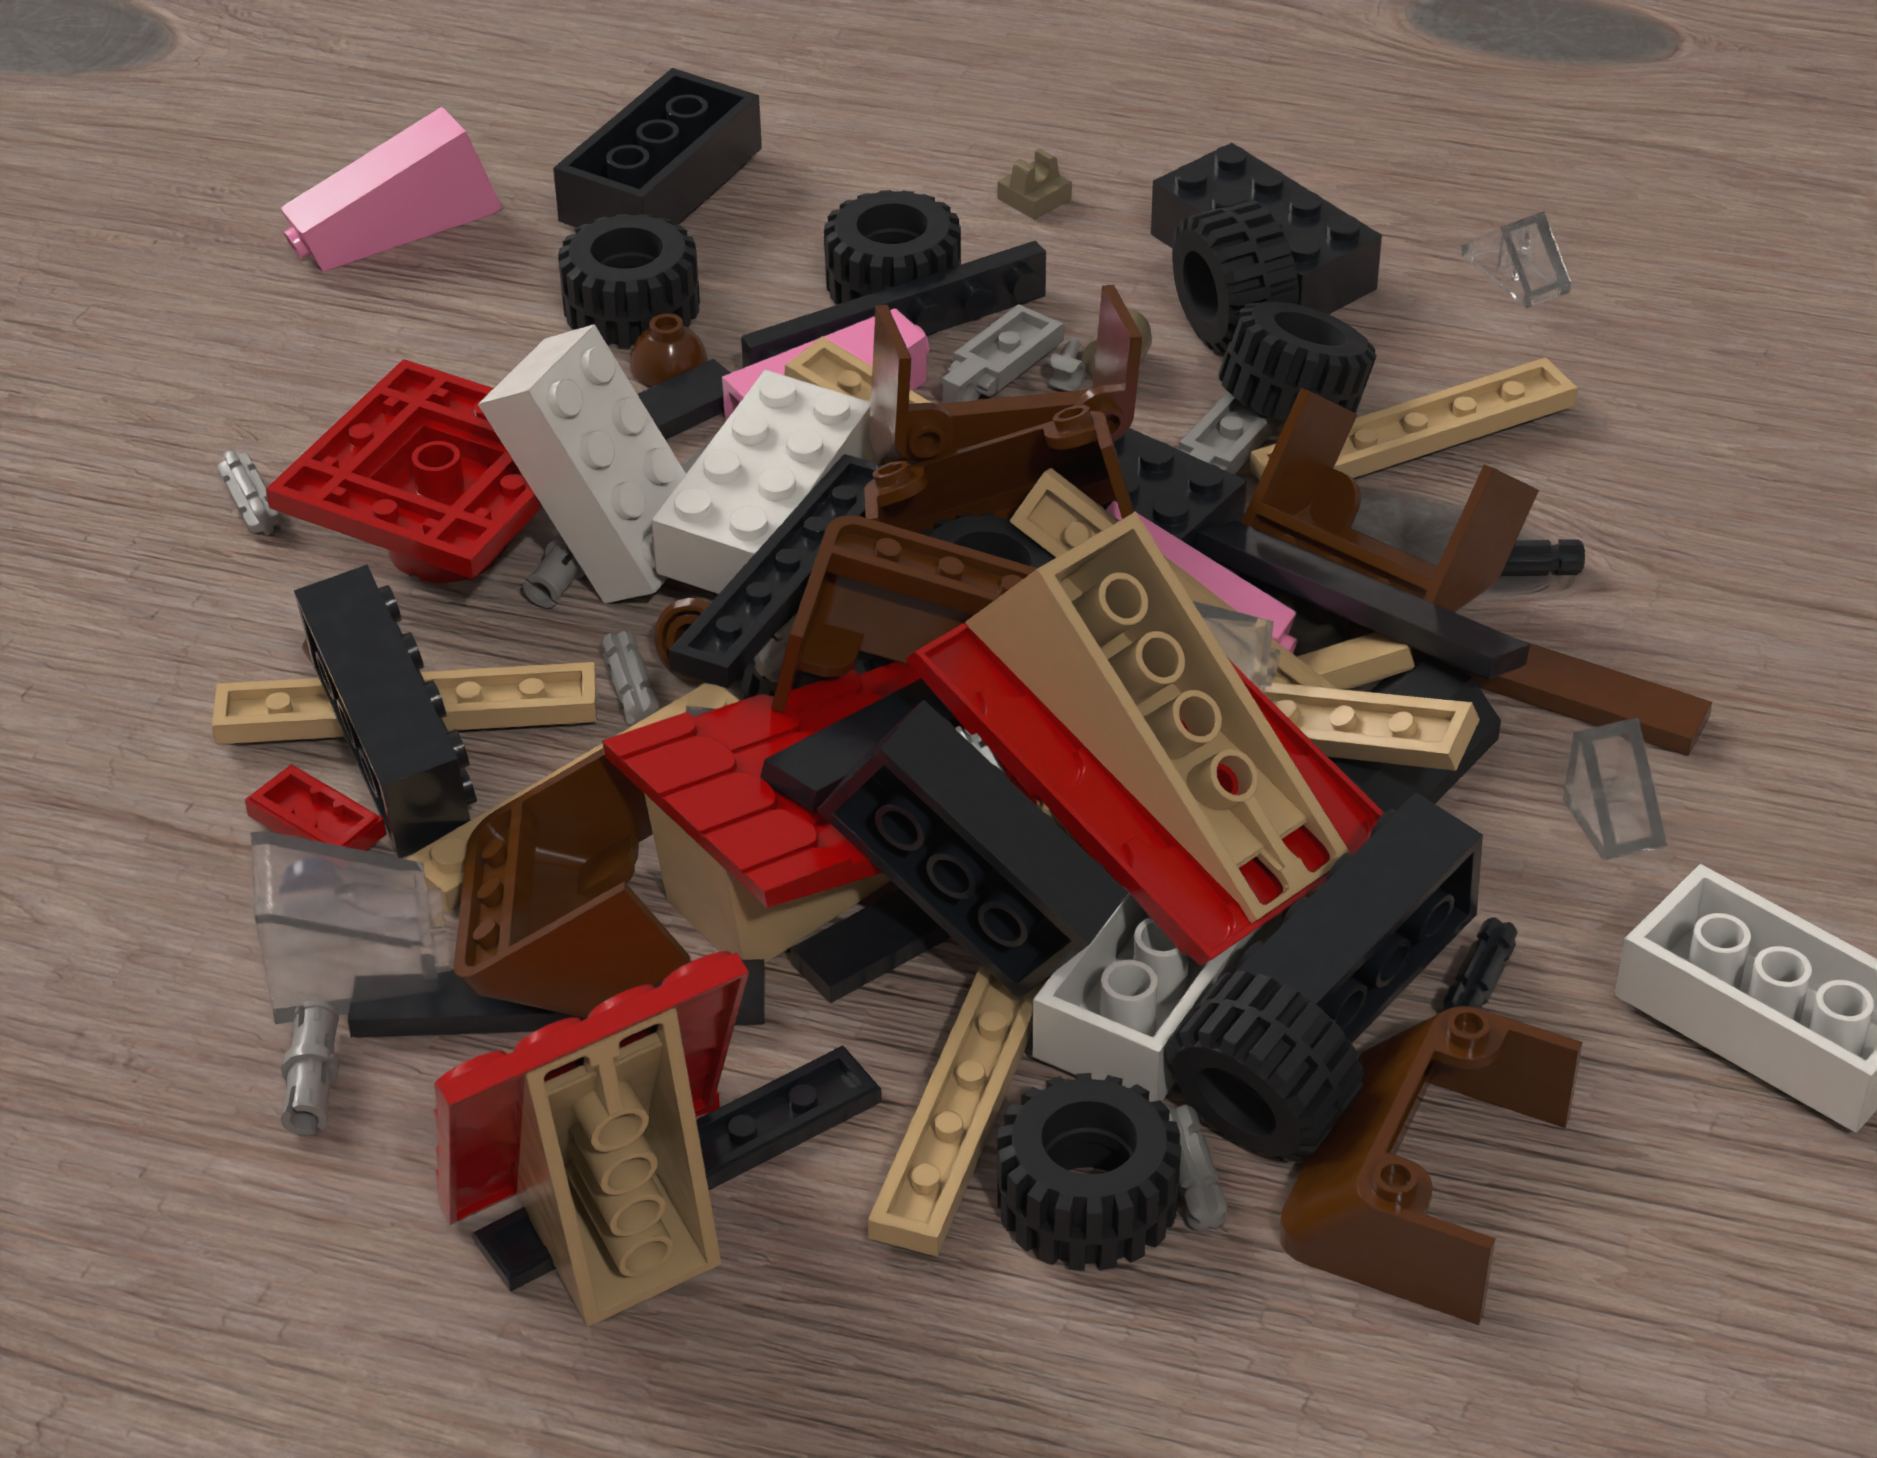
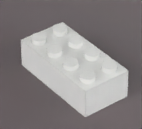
[478,324,686,604]
[652,370,874,594]
[1614,864,1877,1133]
[1032,886,1284,1102]

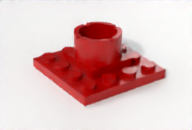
[266,359,543,583]

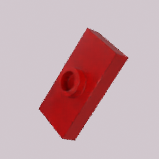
[244,764,386,871]

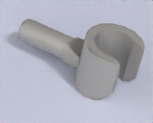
[1048,338,1086,391]

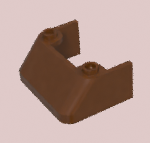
[869,285,1142,465]
[1241,388,1539,612]
[864,405,1134,534]
[771,515,1040,780]
[453,748,691,1018]
[1279,1006,1583,1325]

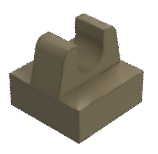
[997,149,1072,220]

